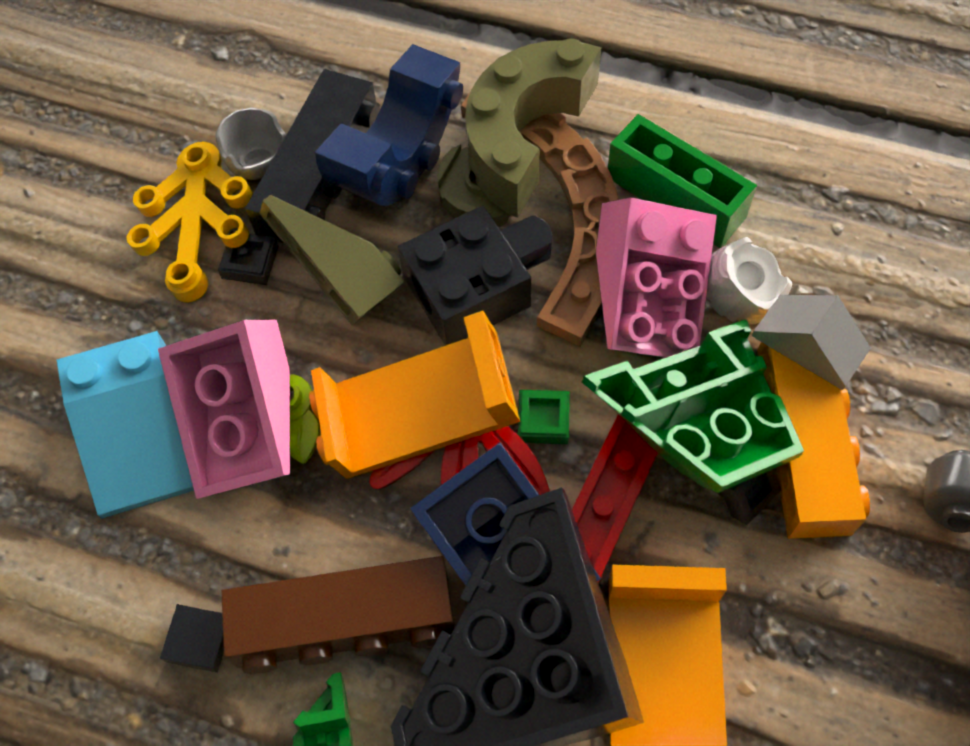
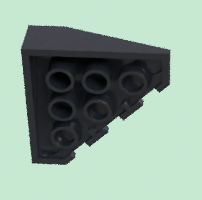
[391,487,644,746]

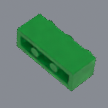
[607,114,757,248]

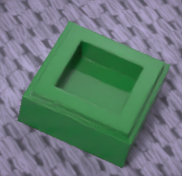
[518,390,570,444]

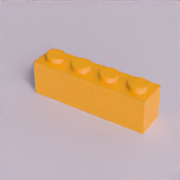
[757,342,870,539]

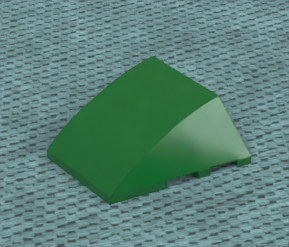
[581,319,804,493]

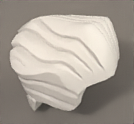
[706,237,792,324]

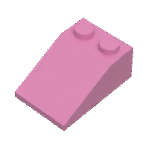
[158,320,290,499]

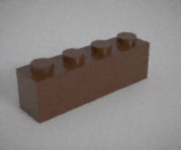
[221,556,455,674]

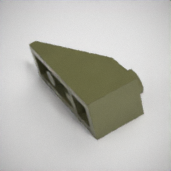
[259,195,404,325]

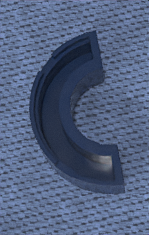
[315,44,463,206]

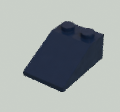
[410,443,601,586]

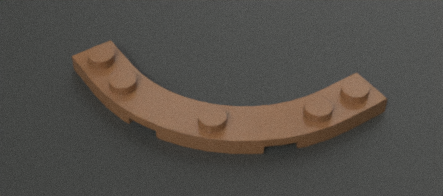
[461,93,619,347]

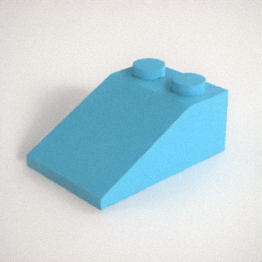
[56,331,194,519]

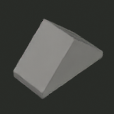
[752,295,871,390]

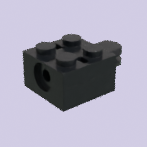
[397,205,552,346]

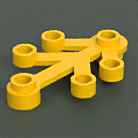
[127,142,253,303]

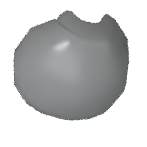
[215,107,286,180]

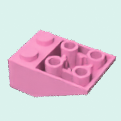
[596,197,717,358]

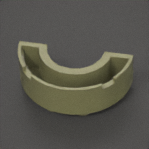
[465,39,601,218]

